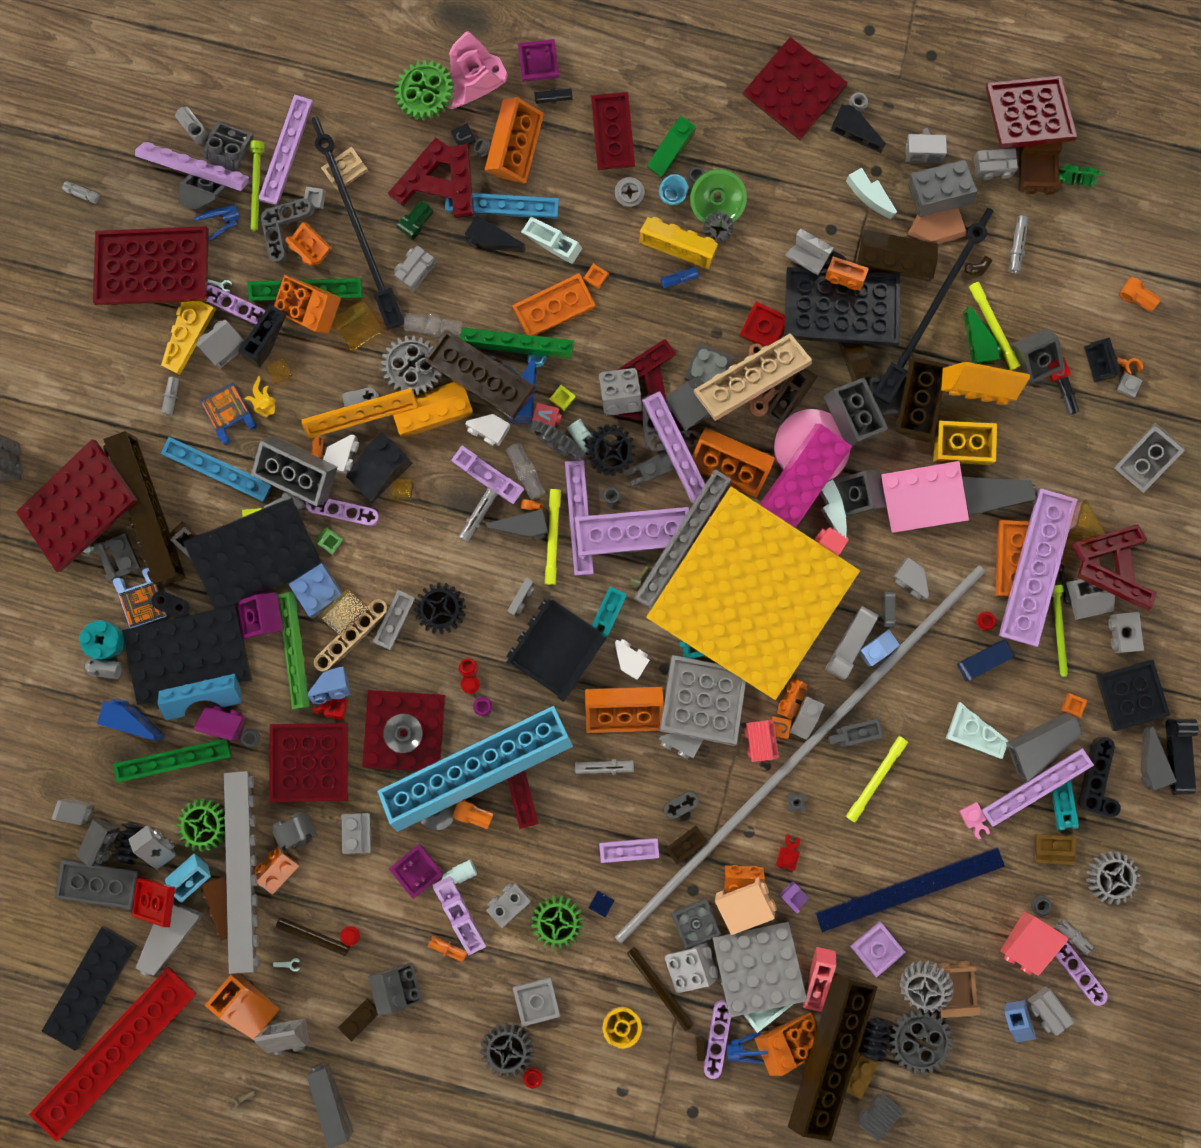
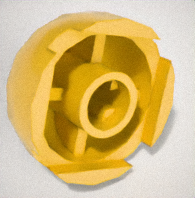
[602,1007,642,1049]

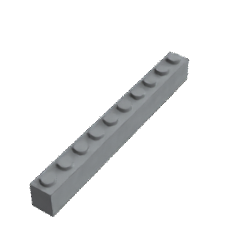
[224,771,260,974]

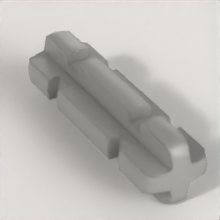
[62,181,100,204]

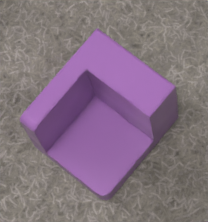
[779,881,809,914]

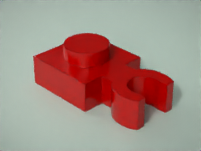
[312,699,349,720]
[775,834,800,871]

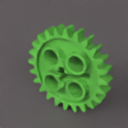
[394,60,455,121]

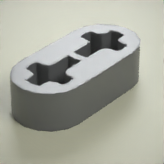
[882,591,895,627]
[664,791,698,819]

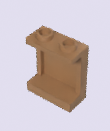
[937,961,981,1018]

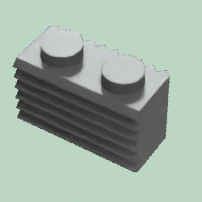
[857,1092,904,1142]

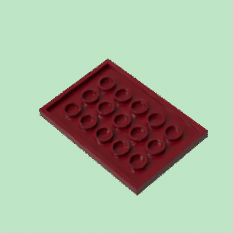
[93,226,209,305]
[16,439,138,572]

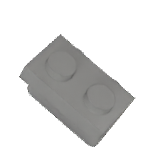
[599,368,642,416]
[665,941,719,993]

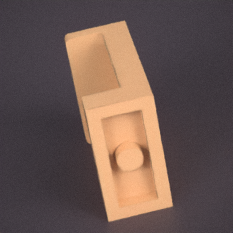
[715,877,777,935]

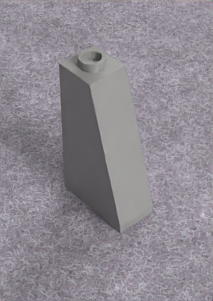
[135,902,204,977]

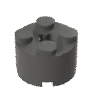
[272,812,318,853]

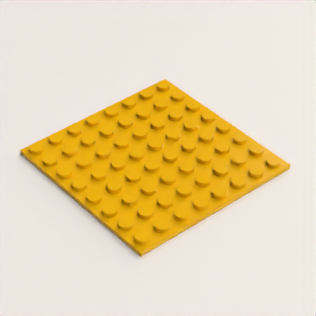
[646,486,860,700]

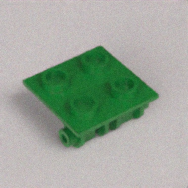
[1059,164,1105,187]

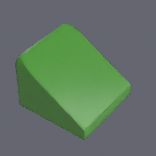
[314,526,344,555]

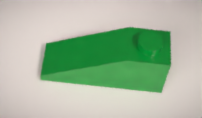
[647,116,696,178]
[963,307,1001,365]

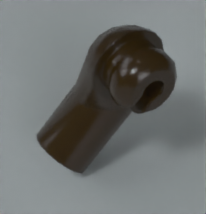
[965,256,992,276]

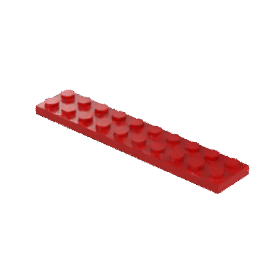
[29,967,197,1142]

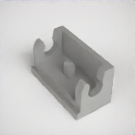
[905,134,947,163]

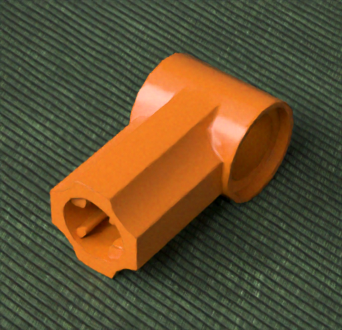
[1119,277,1161,312]
[452,800,494,829]

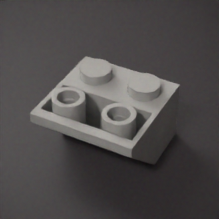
[196,319,245,369]
[1066,579,1115,620]

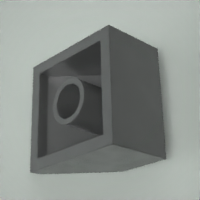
[1013,328,1065,384]
[664,376,711,431]
[835,470,887,516]

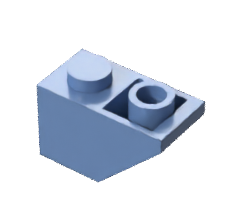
[308,666,351,704]
[1004,1000,1036,1042]

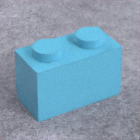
[165,853,211,903]

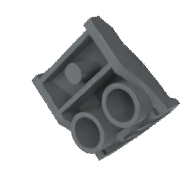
[202,120,253,171]

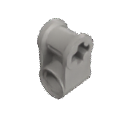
[342,387,380,407]

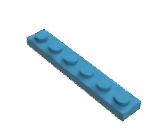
[445,193,559,219]
[160,437,273,502]

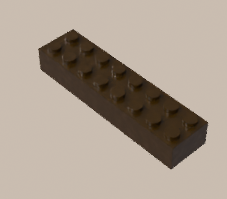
[103,431,186,587]
[788,973,878,1141]

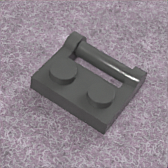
[94,533,142,582]

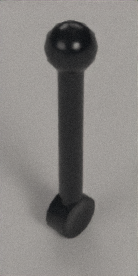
[1058,564,1070,604]

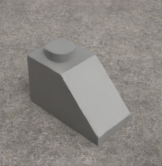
[790,697,825,740]
[52,798,93,825]

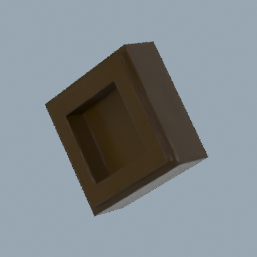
[696,1036,705,1061]

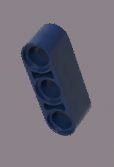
[957,639,1015,681]

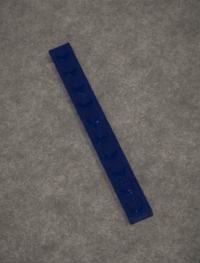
[815,847,1005,932]

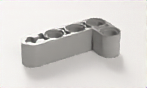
[825,606,879,680]

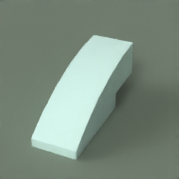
[846,168,897,220]
[521,217,582,264]
[819,479,847,538]

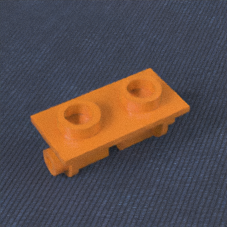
[777,678,808,720]

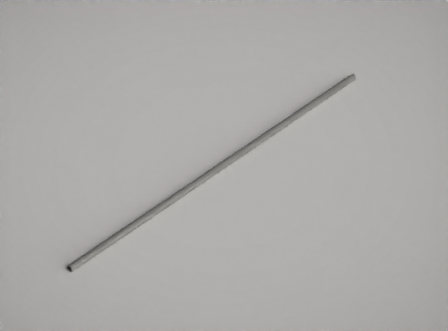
[615,565,985,944]

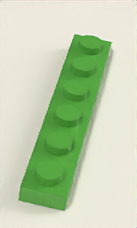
[278,592,309,709]

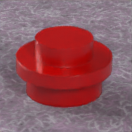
[976,611,996,631]
[459,659,478,678]
[461,676,480,694]
[340,926,360,946]
[523,1068,543,1089]

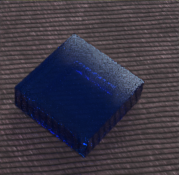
[588,890,615,918]

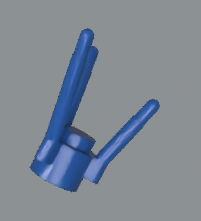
[193,204,240,241]
[727,1032,768,1064]

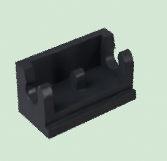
[1084,337,1121,383]

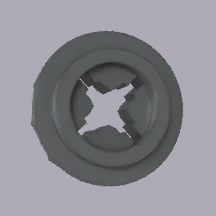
[703,212,733,242]

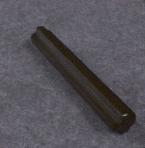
[276,918,350,956]

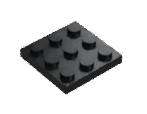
[1096,660,1171,731]

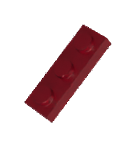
[507,770,539,829]

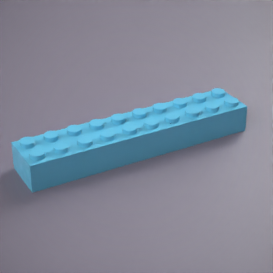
[378,706,573,832]

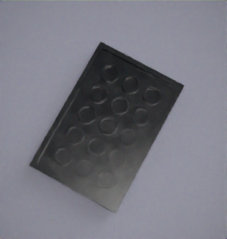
[784,267,900,346]
[183,497,322,611]
[122,605,252,705]

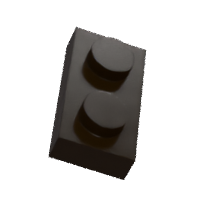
[665,825,708,864]
[338,998,378,1042]

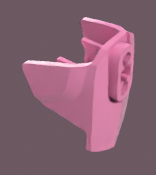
[445,31,508,109]

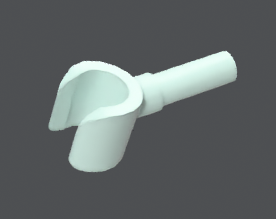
[208,279,233,293]
[273,958,300,971]

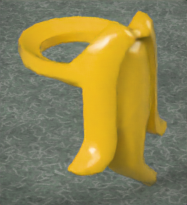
[244,376,276,418]

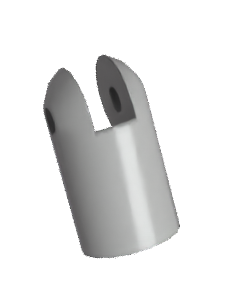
[85,659,122,679]

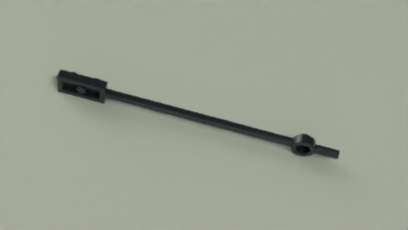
[311,117,405,331]
[872,208,994,405]

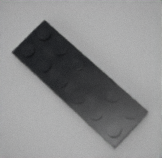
[42,926,137,1051]

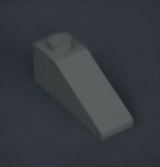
[486,509,548,540]
[1141,727,1177,790]

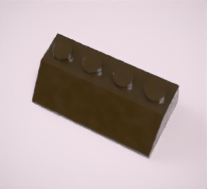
[857,229,938,282]
[896,357,949,442]

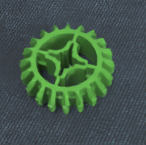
[176,798,225,852]
[531,895,584,949]

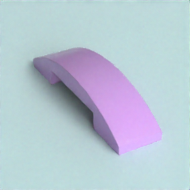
[451,445,524,505]

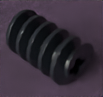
[112,822,146,865]
[861,1016,893,1062]

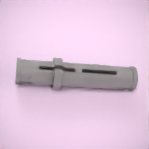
[1008,215,1029,274]
[458,488,498,543]
[575,759,634,775]

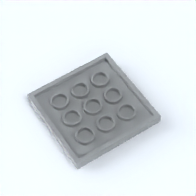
[659,655,746,746]
[712,922,807,1018]

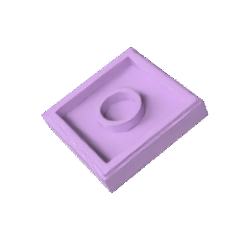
[850,921,906,978]

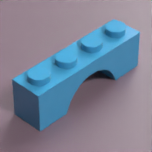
[158,674,242,720]

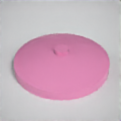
[774,409,850,481]

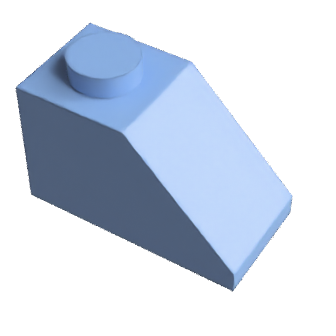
[859,629,900,667]

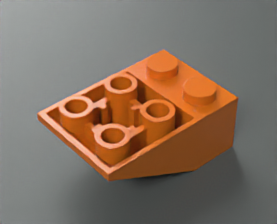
[274,275,341,333]
[205,973,280,1040]
[754,1012,818,1076]

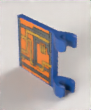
[200,383,257,445]

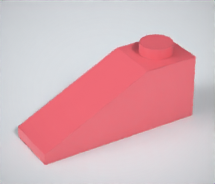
[803,947,836,1012]

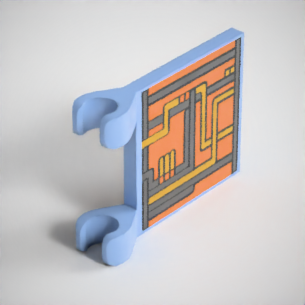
[113,568,167,628]

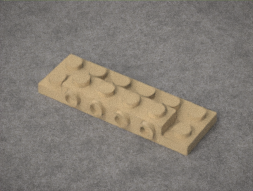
[694,334,812,421]

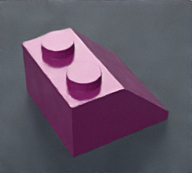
[237,593,283,639]
[194,705,247,740]

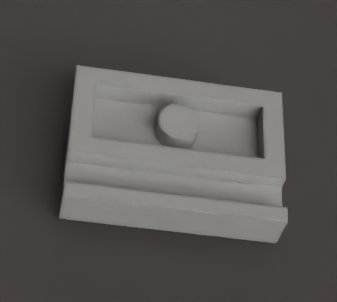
[507,578,535,616]
[341,813,372,854]

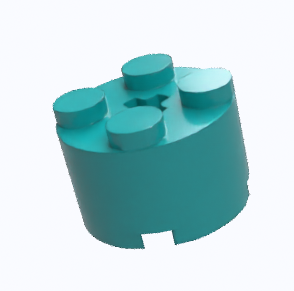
[79,620,124,660]

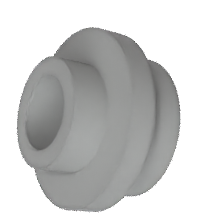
[849,93,868,112]

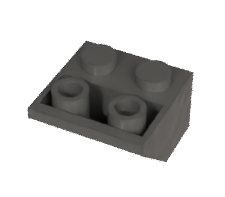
[76,818,120,867]
[368,963,422,1015]

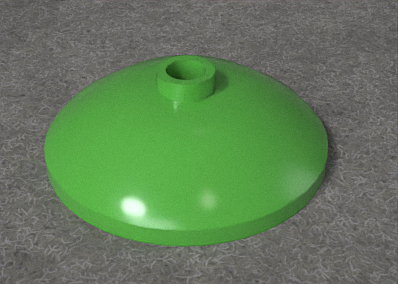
[690,169,747,227]

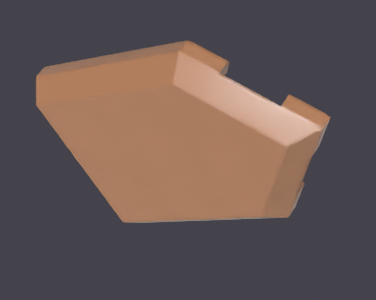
[907,208,966,245]

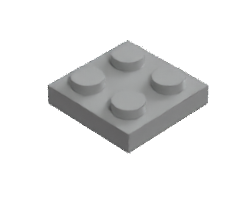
[513,977,561,1027]

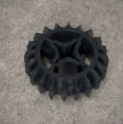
[585,424,636,476]
[414,583,466,635]

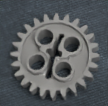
[381,336,441,397]

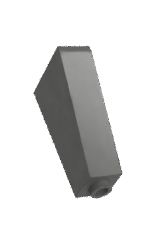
[962,477,1037,516]
[1006,713,1082,782]
[307,1063,354,1148]

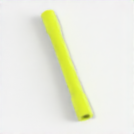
[969,282,1021,371]
[544,489,561,585]
[845,736,909,823]

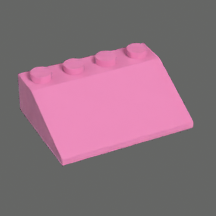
[881,461,969,533]

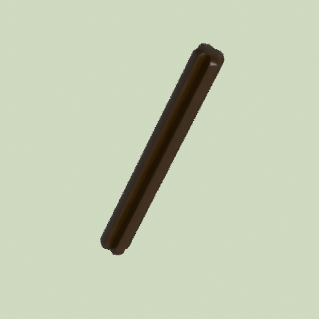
[627,947,693,1031]

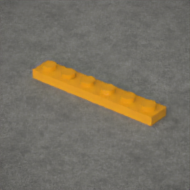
[302,388,418,439]

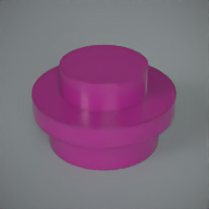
[473,697,493,716]

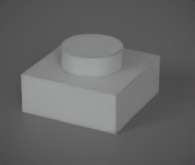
[304,187,326,209]
[1115,372,1143,399]

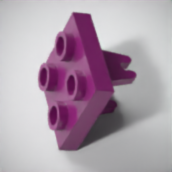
[518,39,559,82]
[389,843,444,899]

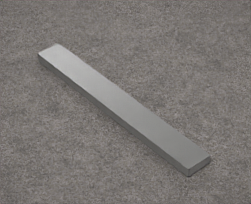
[634,469,731,609]

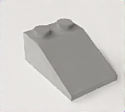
[1114,422,1185,493]
[254,1018,310,1055]

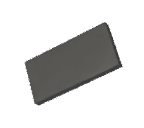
[55,859,140,910]

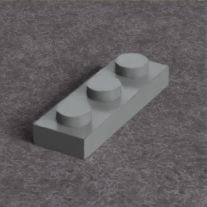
[373,590,416,650]

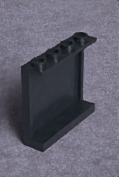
[506,598,608,702]

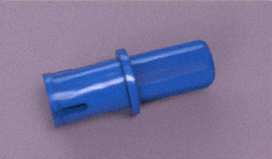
[661,266,699,288]

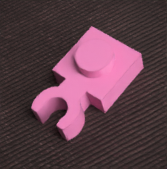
[959,802,990,839]

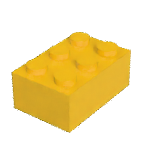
[933,421,997,465]

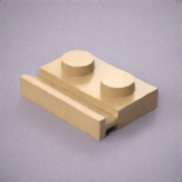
[321,147,368,192]

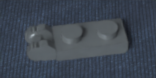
[625,452,675,487]

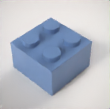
[289,563,346,618]

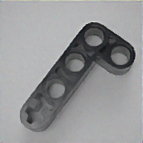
[1165,718,1199,795]
[1078,737,1121,817]

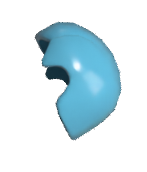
[659,174,689,206]

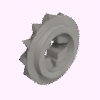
[615,177,645,208]

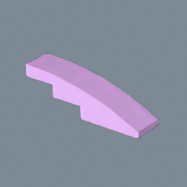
[433,876,486,955]

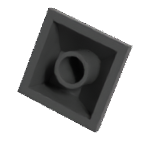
[179,174,227,209]

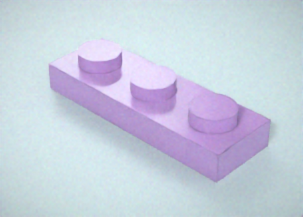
[599,838,659,863]

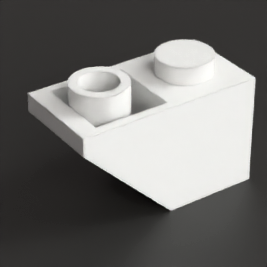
[465,414,510,446]
[323,435,359,475]
[615,639,649,680]

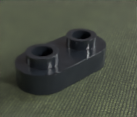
[151,591,190,618]

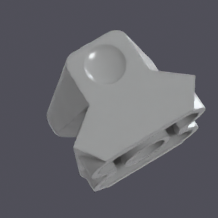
[785,228,834,275]

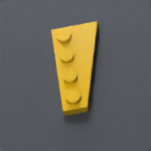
[161,301,216,375]

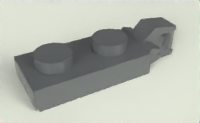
[827,718,884,746]

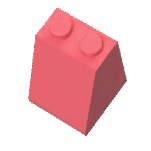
[1000,912,1069,976]

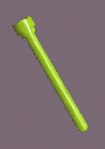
[250,140,265,232]
[1051,585,1068,677]

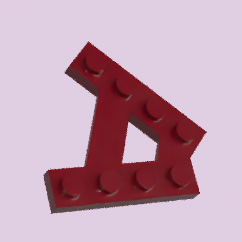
[388,137,474,218]
[613,338,683,430]
[1073,524,1157,611]

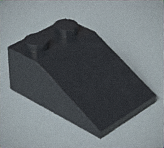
[346,432,413,503]

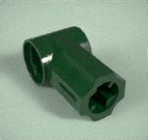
[397,200,434,240]

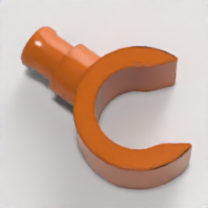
[1116,357,1143,375]
[520,499,544,511]

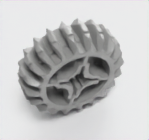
[1086,851,1141,905]
[899,960,954,1013]

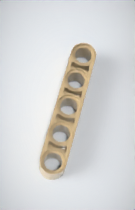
[314,599,389,671]

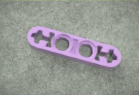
[205,285,265,326]
[306,499,380,526]
[1055,942,1108,1006]
[704,1000,731,1079]

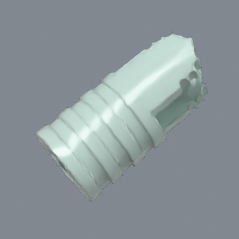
[566,419,599,456]
[442,859,477,884]

